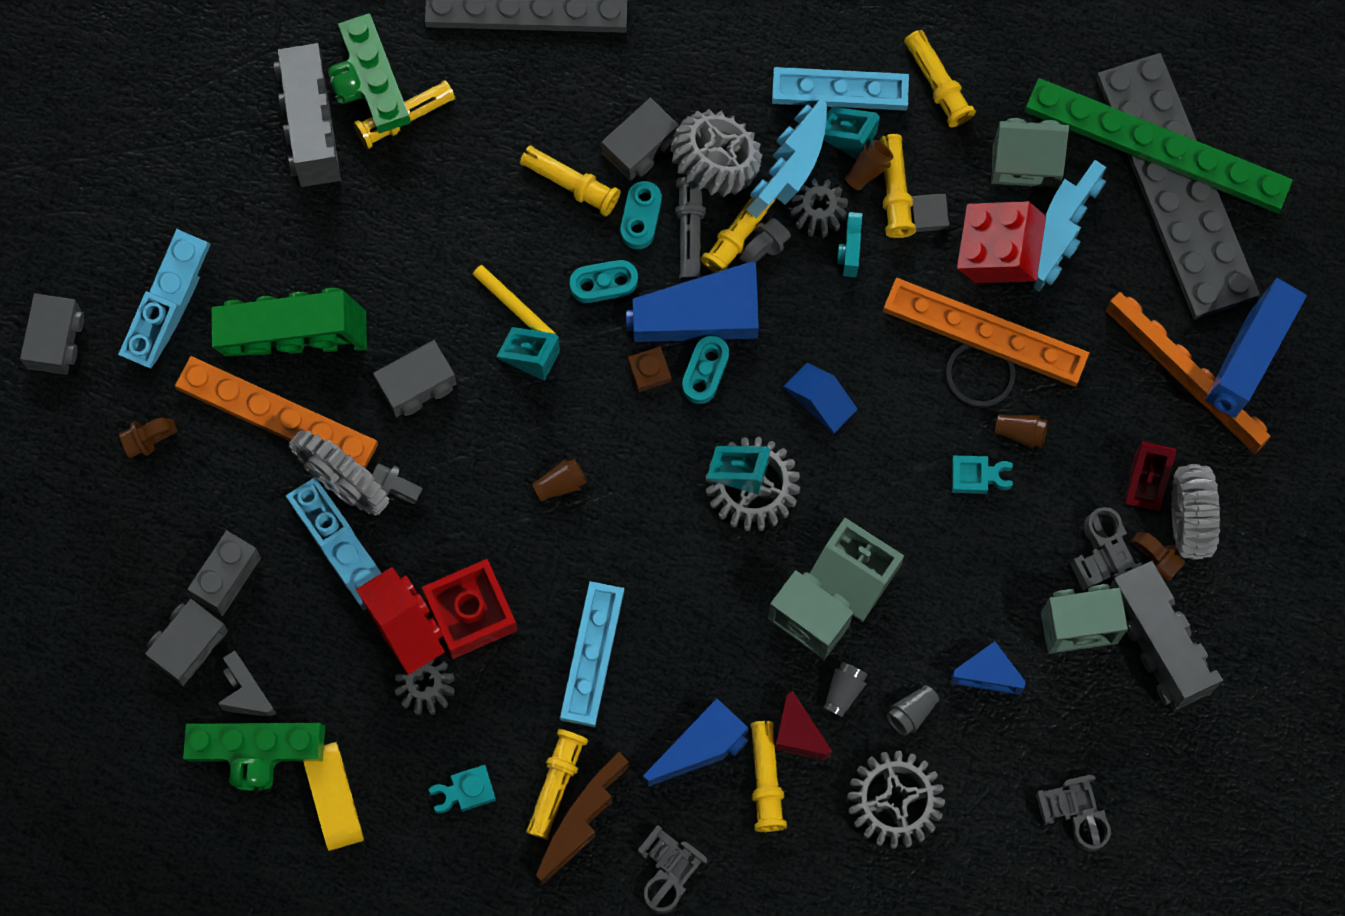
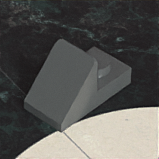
[218,651,277,719]

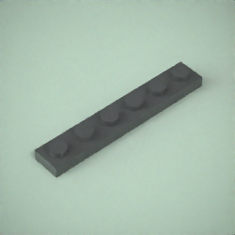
[425,0,627,33]

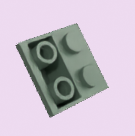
[991,118,1069,188]
[809,518,904,622]

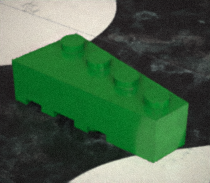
[212,288,367,356]

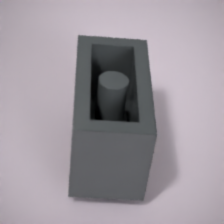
[601,97,679,181]
[20,294,84,375]
[373,340,456,417]
[187,530,261,617]
[145,599,228,686]

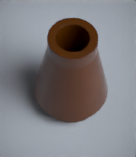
[845,140,893,190]
[995,414,1048,449]
[532,458,587,502]

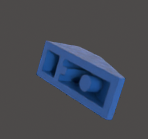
[643,699,748,787]

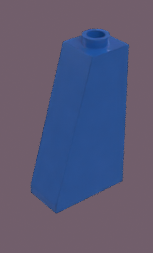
[626,262,759,342]
[1205,278,1307,418]

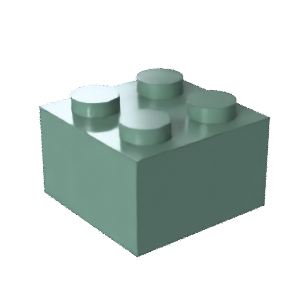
[768,570,854,660]
[1041,584,1128,654]

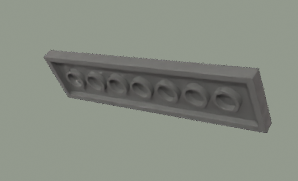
[1096,53,1260,320]

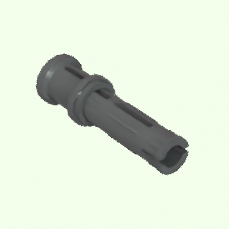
[675,177,706,282]

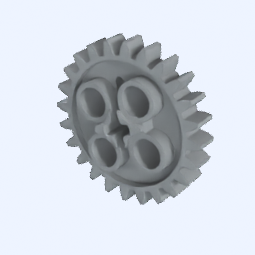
[289,429,390,516]

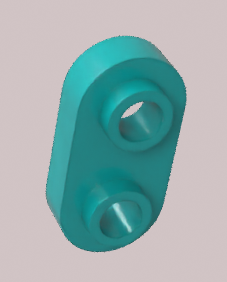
[621,181,662,249]
[570,260,638,303]
[682,336,729,404]

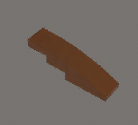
[536,752,629,885]

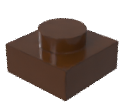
[628,346,672,392]

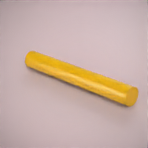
[473,265,556,334]

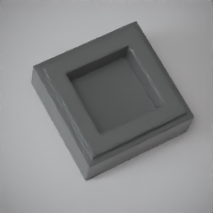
[912,194,949,232]

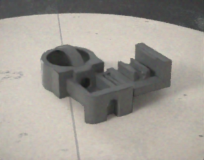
[1069,507,1142,591]
[1036,775,1111,851]
[638,825,707,914]

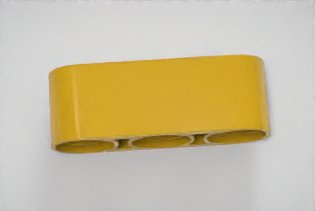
[303,742,364,851]

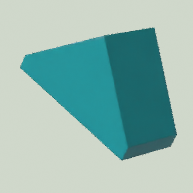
[823,107,880,159]
[496,327,560,381]
[706,446,770,495]

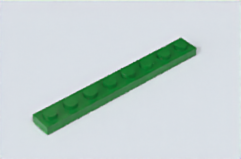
[1025,78,1293,214]

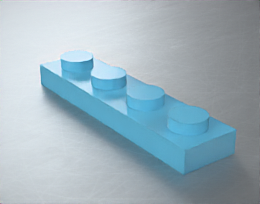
[772,67,909,110]
[560,581,624,727]

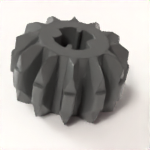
[790,178,848,237]
[395,659,455,715]

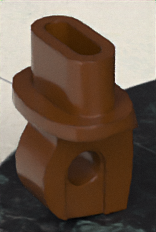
[119,417,178,458]
[1130,532,1185,582]

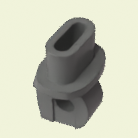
[739,218,791,264]
[372,464,423,504]

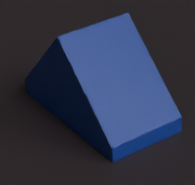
[783,363,857,434]
[950,641,1025,695]

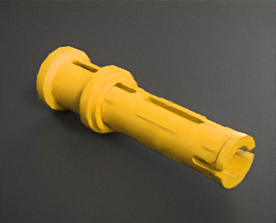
[904,30,976,127]
[353,80,455,149]
[880,134,916,238]
[520,145,620,217]
[701,181,777,273]
[750,721,787,832]
[526,729,588,840]

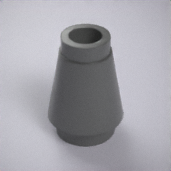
[823,661,868,717]
[887,685,939,736]

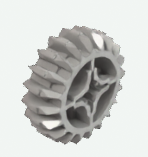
[670,109,763,197]
[706,437,800,531]
[1170,464,1221,560]
[847,751,945,849]

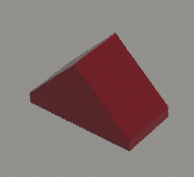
[1125,441,1176,511]
[775,691,832,761]

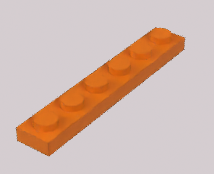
[883,278,1090,387]
[1106,292,1271,454]
[175,356,378,469]

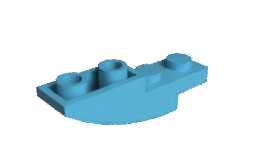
[746,98,827,218]
[1033,160,1106,292]
[118,229,211,368]
[286,478,381,611]

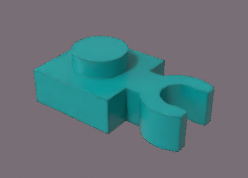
[837,212,862,277]
[952,455,1013,494]
[429,765,496,814]

